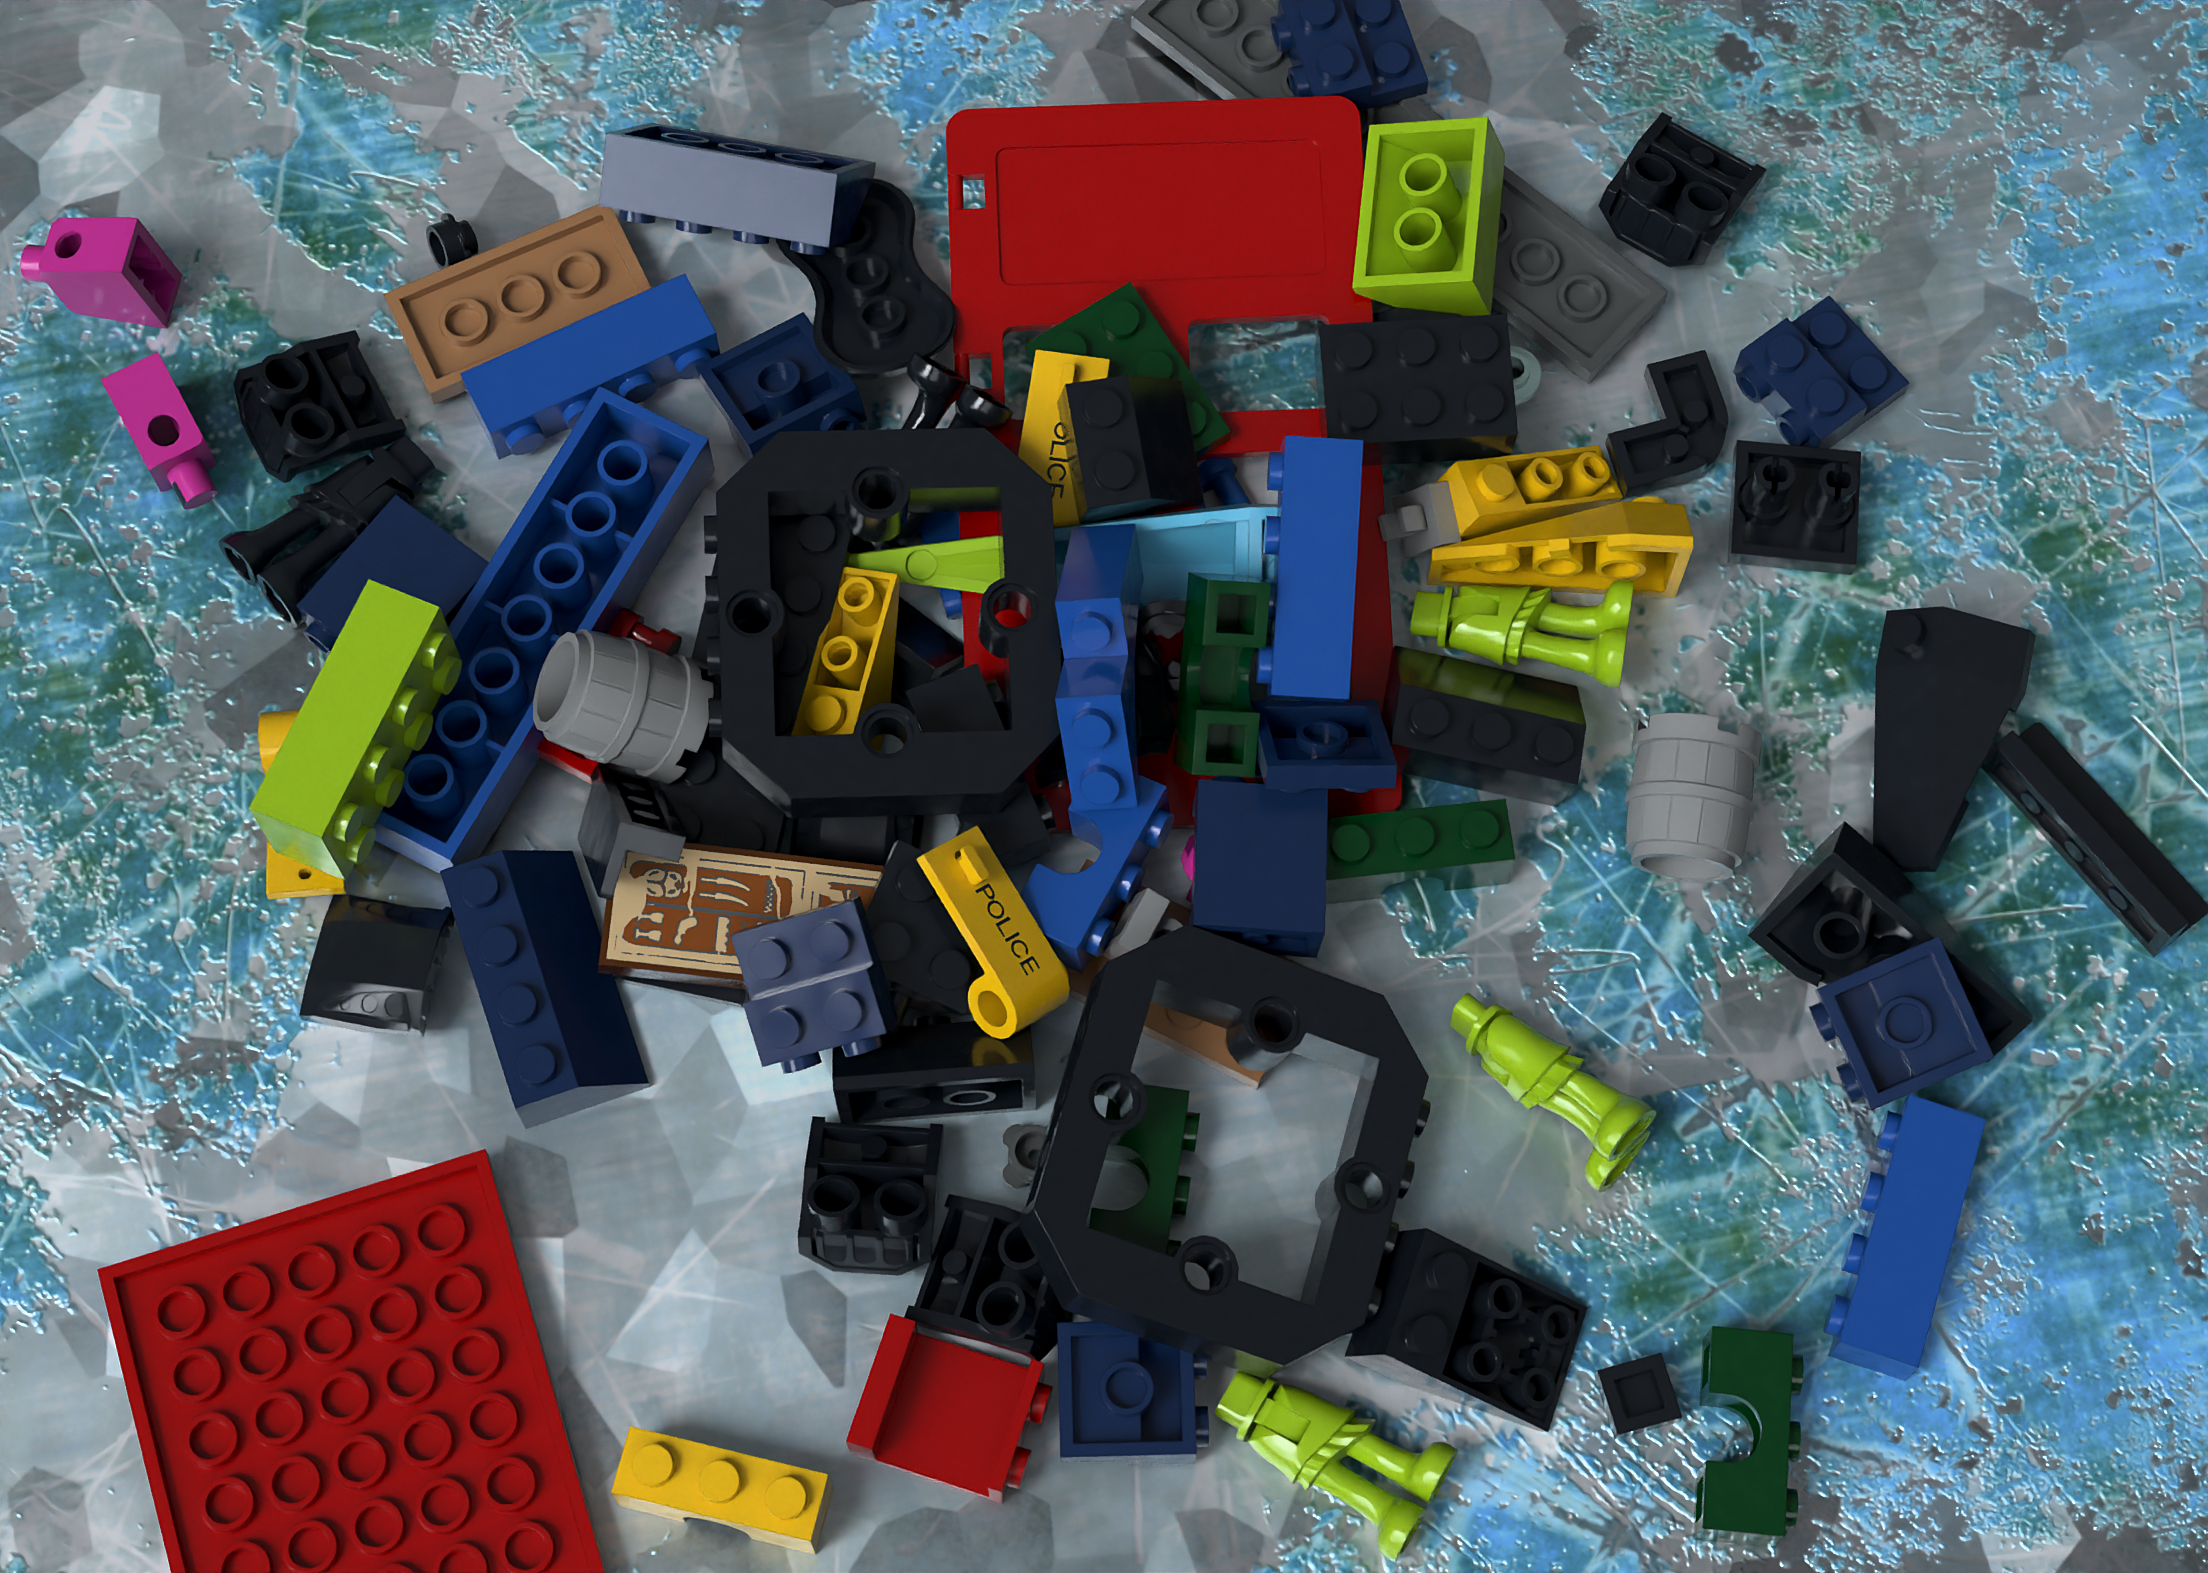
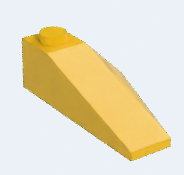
[1427,496,1693,598]

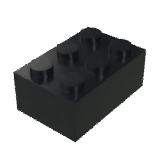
[1314,314,1518,466]

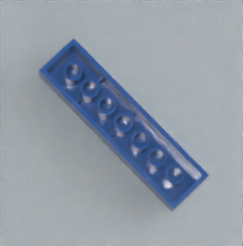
[373,386,715,874]

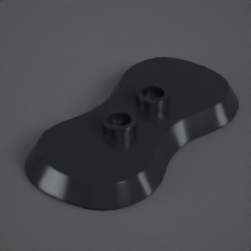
[775,178,957,380]

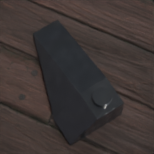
[1873,606,2036,872]
[1748,821,2033,1062]

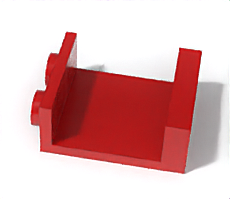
[846,1313,1053,1504]

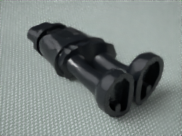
[850,352,1014,554]
[219,435,436,628]

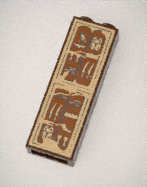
[598,842,985,1015]

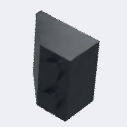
[1057,375,1205,524]

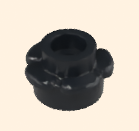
[426,213,478,270]

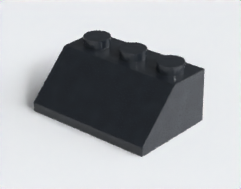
[1381,645,1586,807]
[832,1015,1036,1124]

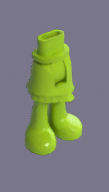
[1410,579,1634,688]
[1450,993,1656,1193]
[1214,1370,1458,1563]

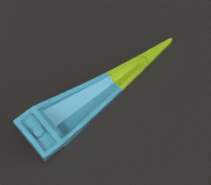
[847,503,1277,634]

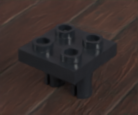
[1727,440,1861,575]

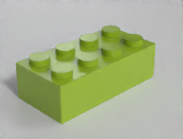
[249,579,462,881]

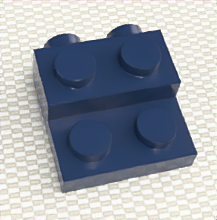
[1270,0,1429,111]
[1733,295,1909,449]
[696,312,867,461]
[1250,700,1397,793]
[730,896,899,1074]
[1809,936,1995,1110]
[1057,1322,1209,1466]

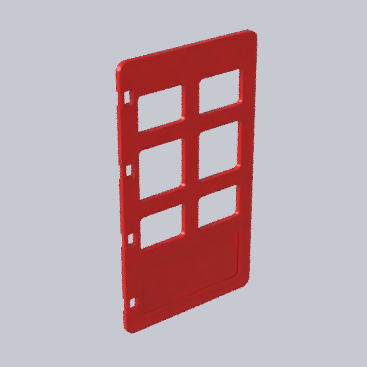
[946,96,1402,834]

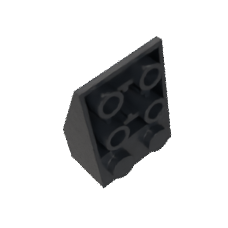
[1344,1228,1588,1432]

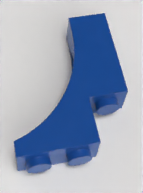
[1055,523,1144,811]

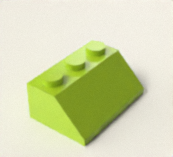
[1352,117,1505,316]

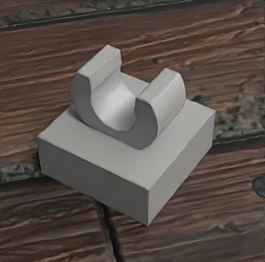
[1378,481,1462,559]
[1103,888,1183,960]

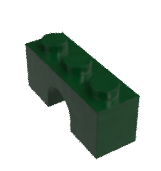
[1173,572,1271,777]
[1326,799,1516,904]
[1089,1084,1200,1256]
[1693,1326,1804,1548]

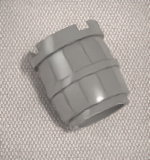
[533,629,714,784]
[1625,713,1763,881]

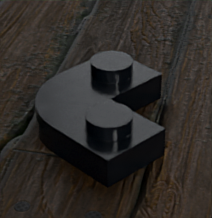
[1605,350,1728,498]

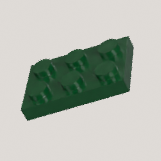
[1025,282,1231,459]

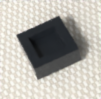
[1594,1353,1682,1440]

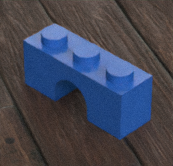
[1020,775,1174,974]

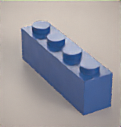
[460,273,720,460]
[1256,436,1363,703]
[1823,1094,1986,1381]

